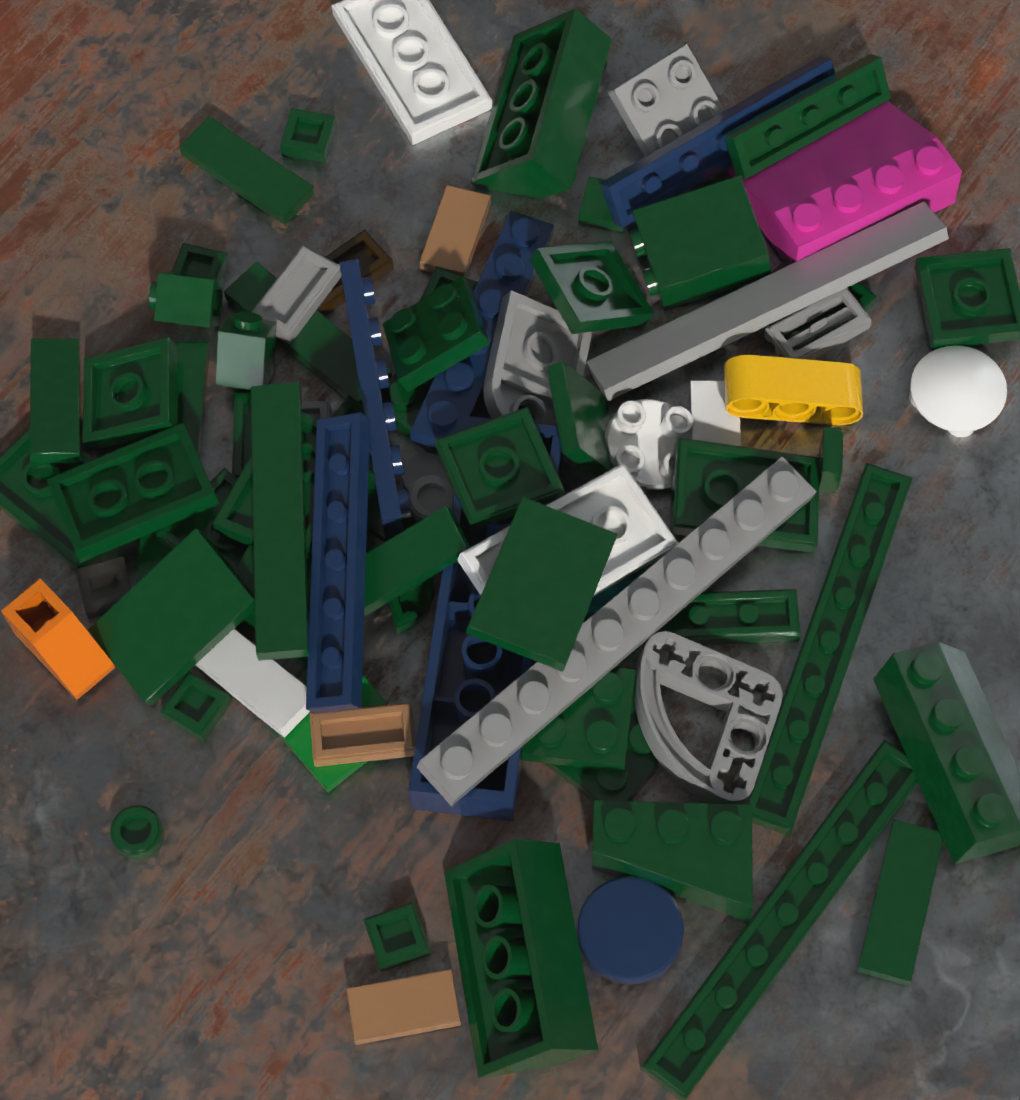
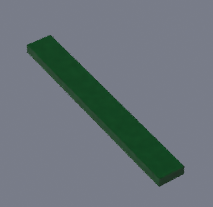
[746,463,912,836]
[641,739,918,1100]

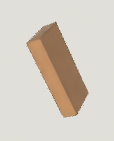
[420,185,491,277]
[309,702,416,767]
[346,970,461,1045]

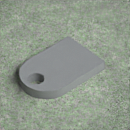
[483,290,592,426]

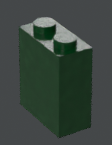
[629,176,772,311]

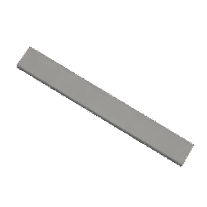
[586,201,949,401]

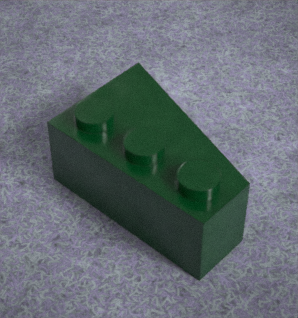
[592,800,753,924]

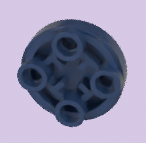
[577,876,684,984]

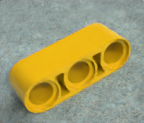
[724,355,863,425]

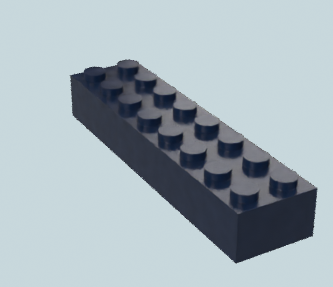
[408,416,564,821]

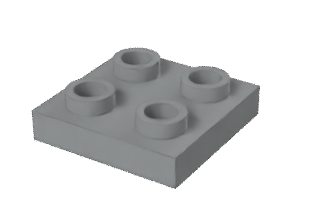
[608,44,725,157]

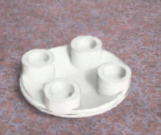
[909,346,1007,437]
[605,399,693,490]

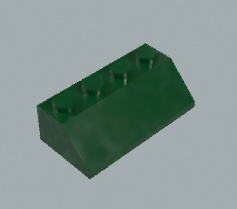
[470,8,612,200]
[873,642,1020,865]
[444,838,598,1078]

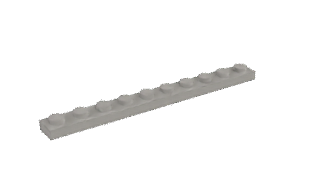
[416,457,817,806]

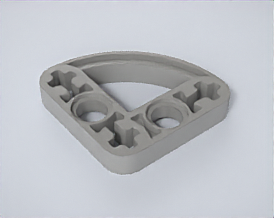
[634,631,783,804]

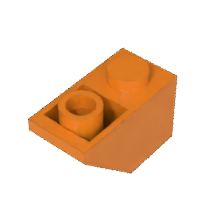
[1,578,116,700]

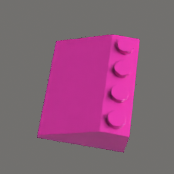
[725,101,962,265]

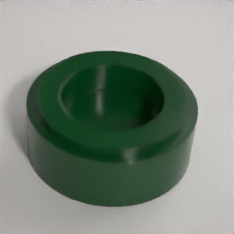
[110,805,165,860]

